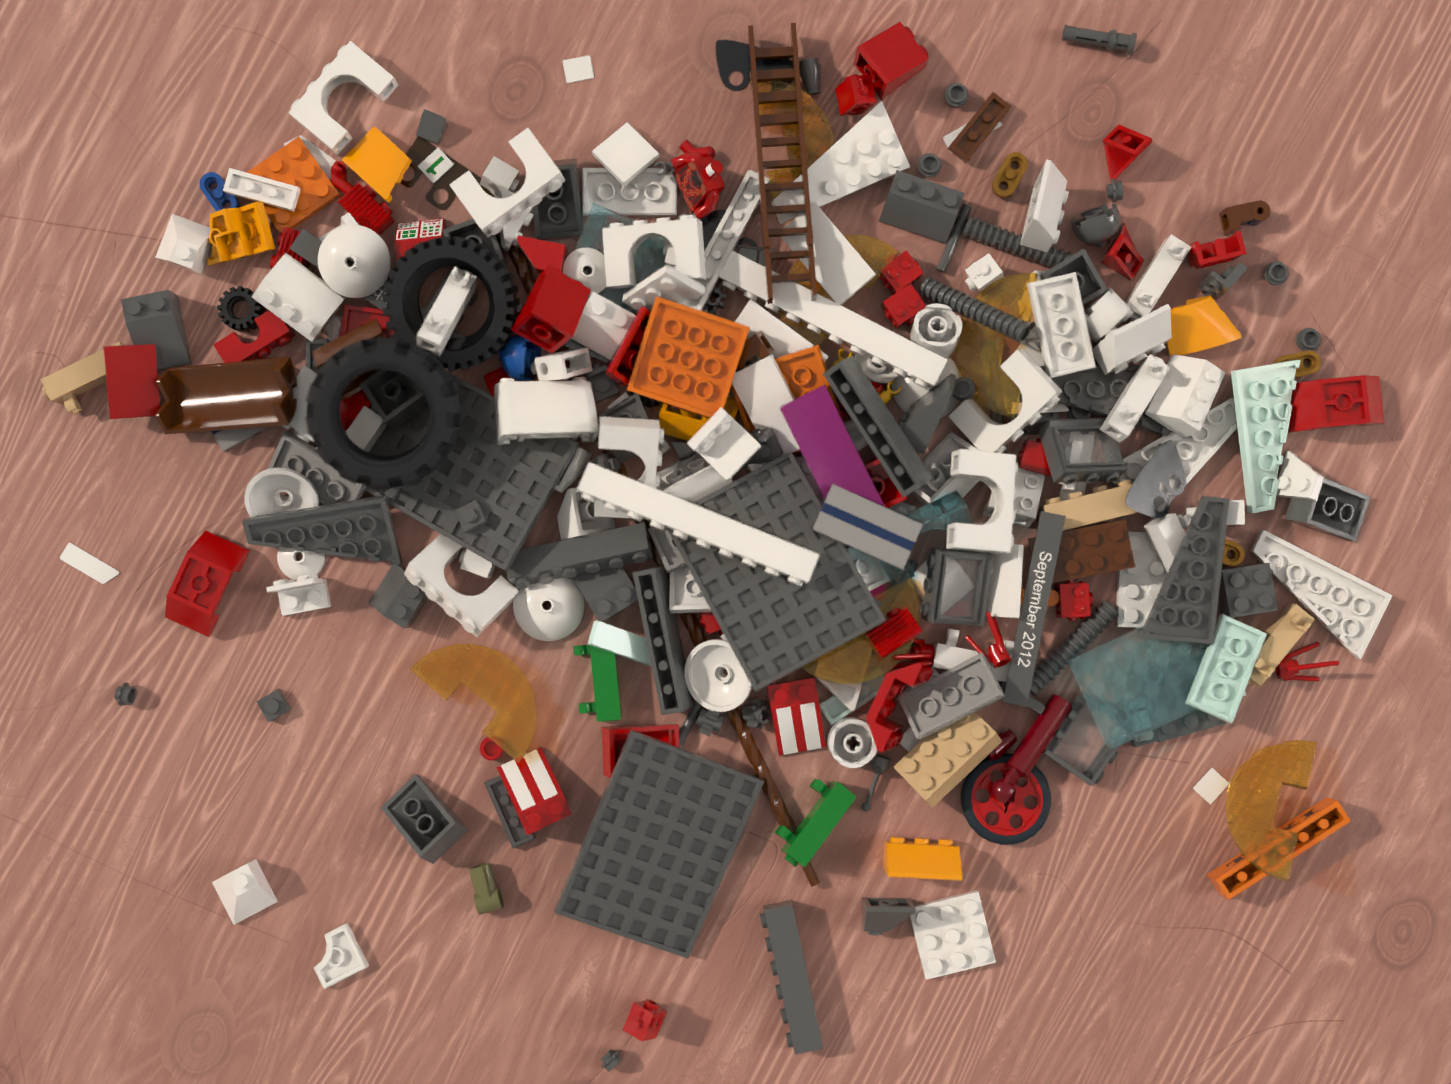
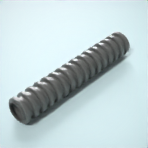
[962,216,1072,267]
[920,277,1030,343]
[1030,601,1119,696]

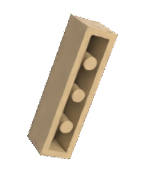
[1040,479,1137,531]

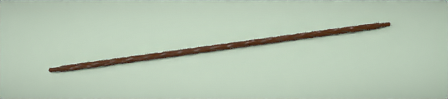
[490,195,820,887]

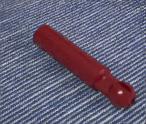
[992,694,1072,803]

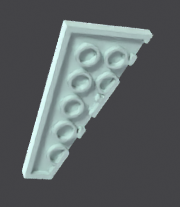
[1231,359,1301,513]

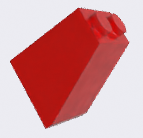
[853,22,929,100]
[511,265,591,354]

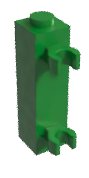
[573,635,622,722]
[774,779,857,867]

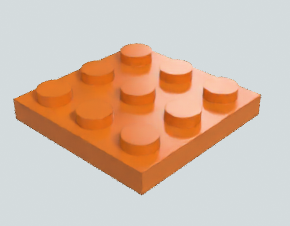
[246,136,341,233]

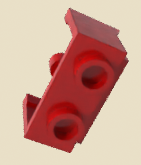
[1187,231,1247,269]

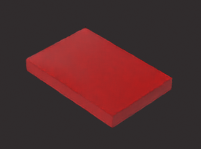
[103,344,160,419]

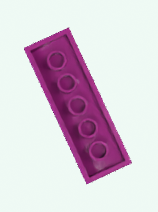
[780,384,886,508]

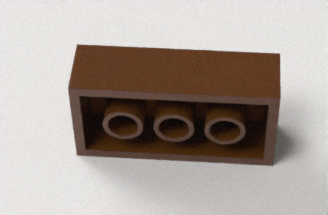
[1027,519,1135,583]

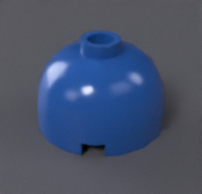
[498,334,541,381]

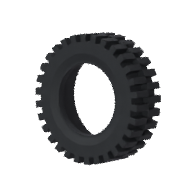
[382,236,520,371]

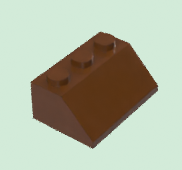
[312,318,388,401]

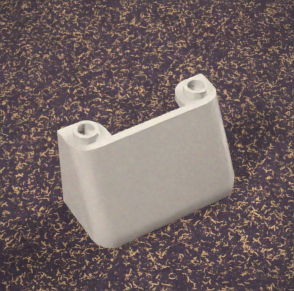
[494,377,599,445]

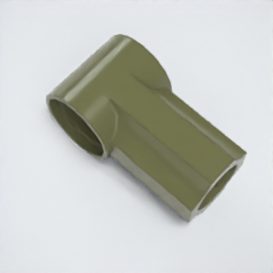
[469,863,504,915]

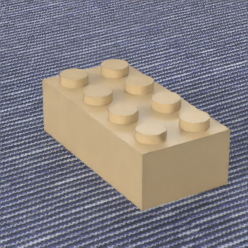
[894,712,1002,808]

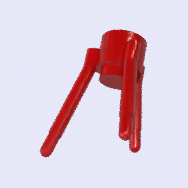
[965,612,1011,668]
[887,638,935,670]
[1275,642,1340,682]

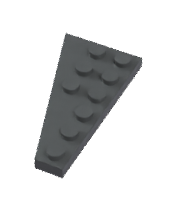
[1040,365,1170,437]
[242,495,402,565]
[1139,496,1229,644]

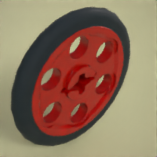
[961,753,1051,845]

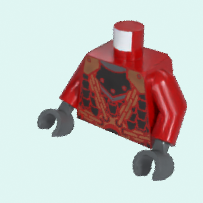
[654,153,725,220]

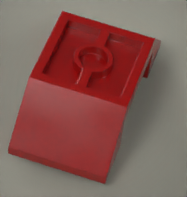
[1288,375,1385,433]
[165,530,250,637]
[866,660,934,753]

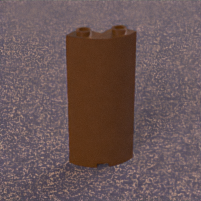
[155,357,298,434]

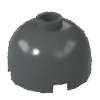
[1070,204,1121,247]

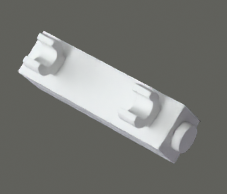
[1125,234,1191,322]
[417,267,477,357]
[1099,354,1171,443]
[1144,513,1192,573]
[932,628,1014,682]

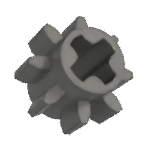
[703,285,727,312]
[593,453,621,473]
[742,699,772,729]
[695,708,724,737]

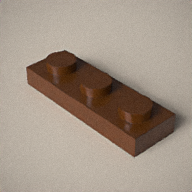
[948,92,1011,163]

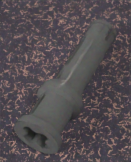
[1062,25,1137,55]

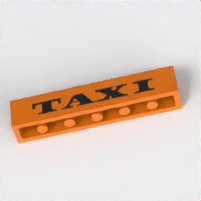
[1206,797,1351,900]

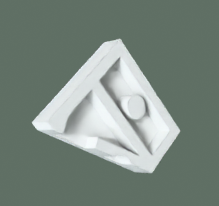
[1277,451,1324,501]

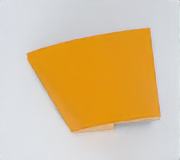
[342,126,412,203]
[208,201,275,266]
[1167,295,1242,357]

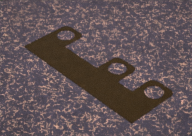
[401,137,500,239]

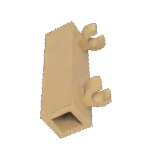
[40,342,125,414]
[1247,604,1315,686]

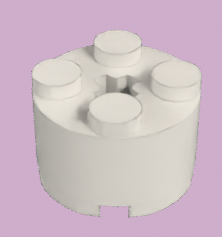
[1084,288,1134,344]
[910,303,962,358]
[827,717,877,768]

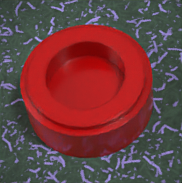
[480,736,505,761]

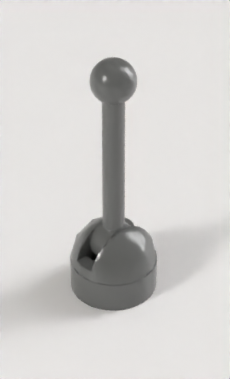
[862,754,892,812]

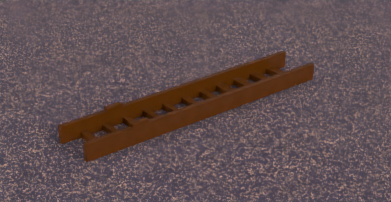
[748,23,817,304]

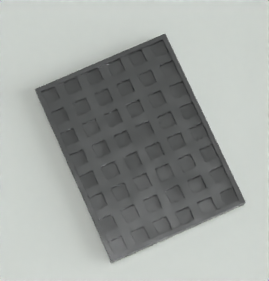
[364,372,579,572]
[667,451,886,692]
[554,730,764,958]

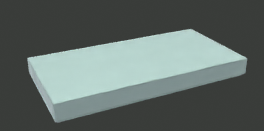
[1185,614,1267,723]

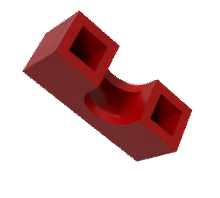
[213,310,296,363]

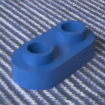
[199,172,240,211]

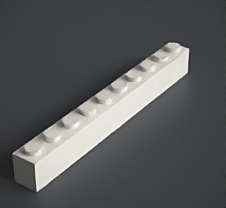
[719,251,947,389]
[577,462,819,586]

